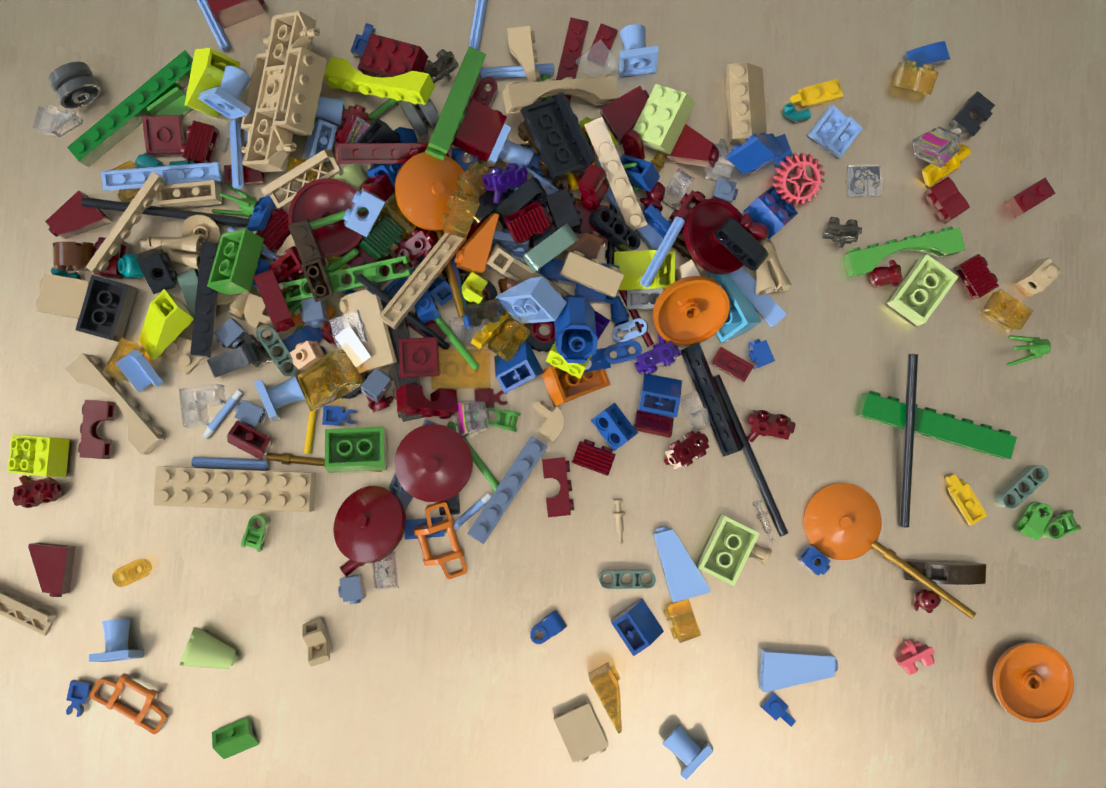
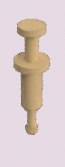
[612,499,625,544]

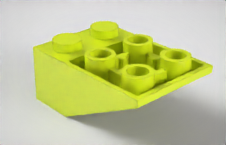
[185,48,240,118]
[614,250,675,291]
[139,289,194,360]
[8,434,70,477]

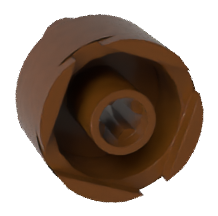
[53,242,94,271]

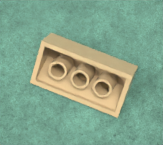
[725,63,767,145]
[339,289,397,374]

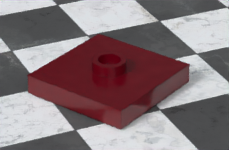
[142,115,185,155]
[398,337,440,378]

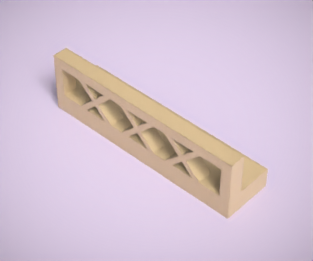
[261,149,342,209]
[0,586,57,636]

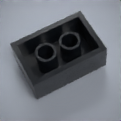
[75,275,137,343]

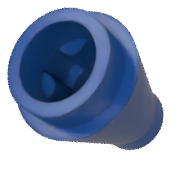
[610,296,630,326]

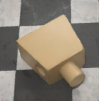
[1014,258,1062,298]

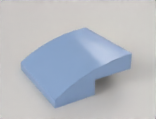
[807,105,863,158]

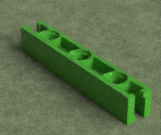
[425,46,486,160]
[283,256,413,302]

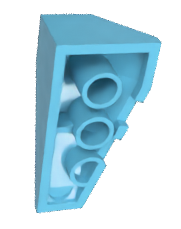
[706,271,762,343]

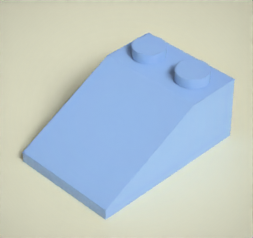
[495,276,567,324]

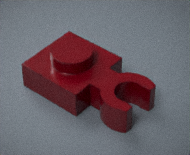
[474,389,508,409]

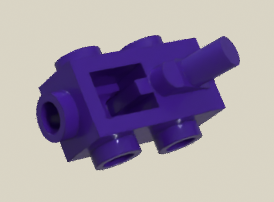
[483,163,528,204]
[634,333,681,374]

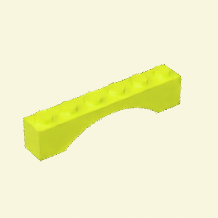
[324,57,435,105]

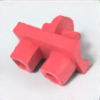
[895,639,935,675]

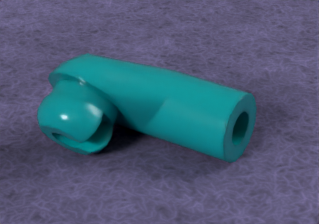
[783,103,811,122]
[51,267,81,280]

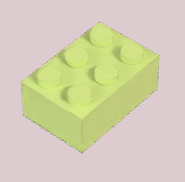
[633,84,696,155]
[887,254,958,326]
[696,515,760,586]

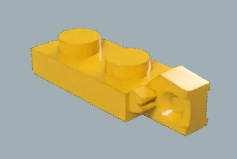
[789,78,844,108]
[922,144,971,187]
[471,309,510,349]
[945,473,987,526]

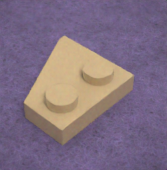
[164,336,214,375]

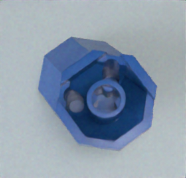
[553,295,598,364]

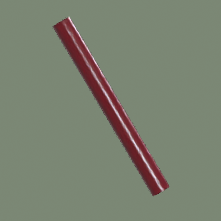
[618,290,654,347]

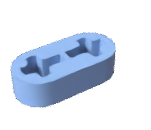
[612,318,648,342]

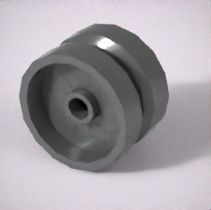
[48,61,101,109]
[398,98,439,138]

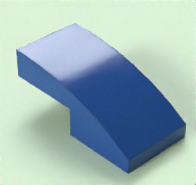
[906,41,950,71]
[282,325,324,353]

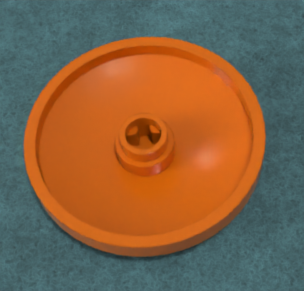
[395,152,471,231]
[652,276,730,346]
[803,483,882,560]
[992,642,1074,723]

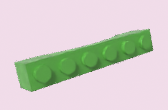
[843,226,966,278]

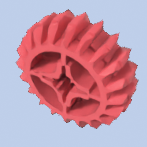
[773,152,825,205]

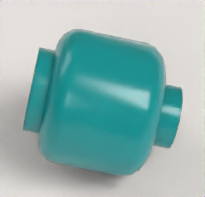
[118,254,144,279]

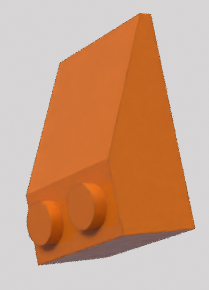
[454,213,499,273]
[542,365,611,407]

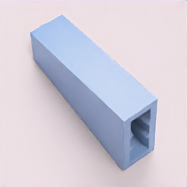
[653,526,711,603]
[759,649,838,692]

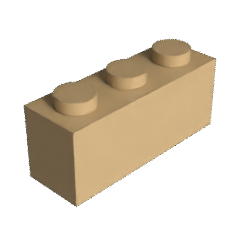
[157,180,223,209]
[559,250,624,298]

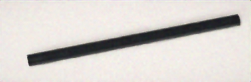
[81,197,250,227]
[899,354,918,528]
[713,374,788,537]

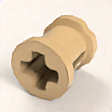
[748,543,772,565]

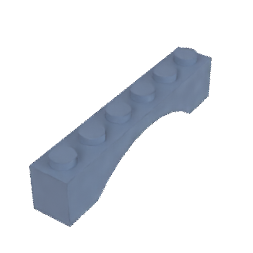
[467,436,548,544]

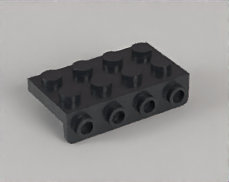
[520,92,595,180]

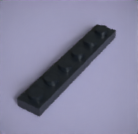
[190,242,219,358]
[681,343,743,457]

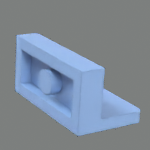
[116,349,164,392]

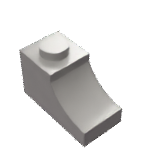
[627,288,665,311]

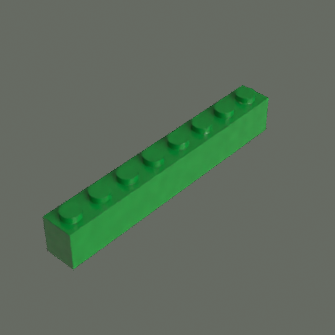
[67,50,193,167]
[856,391,1017,459]

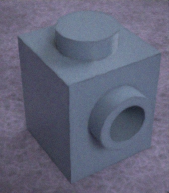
[711,178,738,203]
[301,297,329,328]
[214,318,249,349]
[361,368,391,403]
[234,400,267,427]
[338,574,366,605]

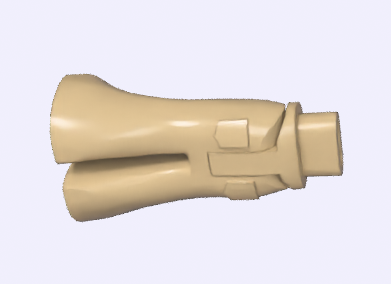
[139,234,206,270]
[755,238,792,296]

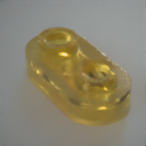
[112,559,152,587]

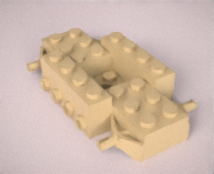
[240,11,327,172]

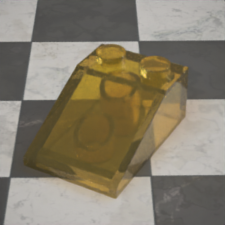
[296,349,363,411]
[588,662,622,734]

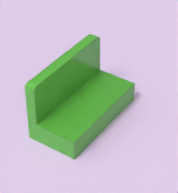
[147,86,194,117]
[212,717,259,759]

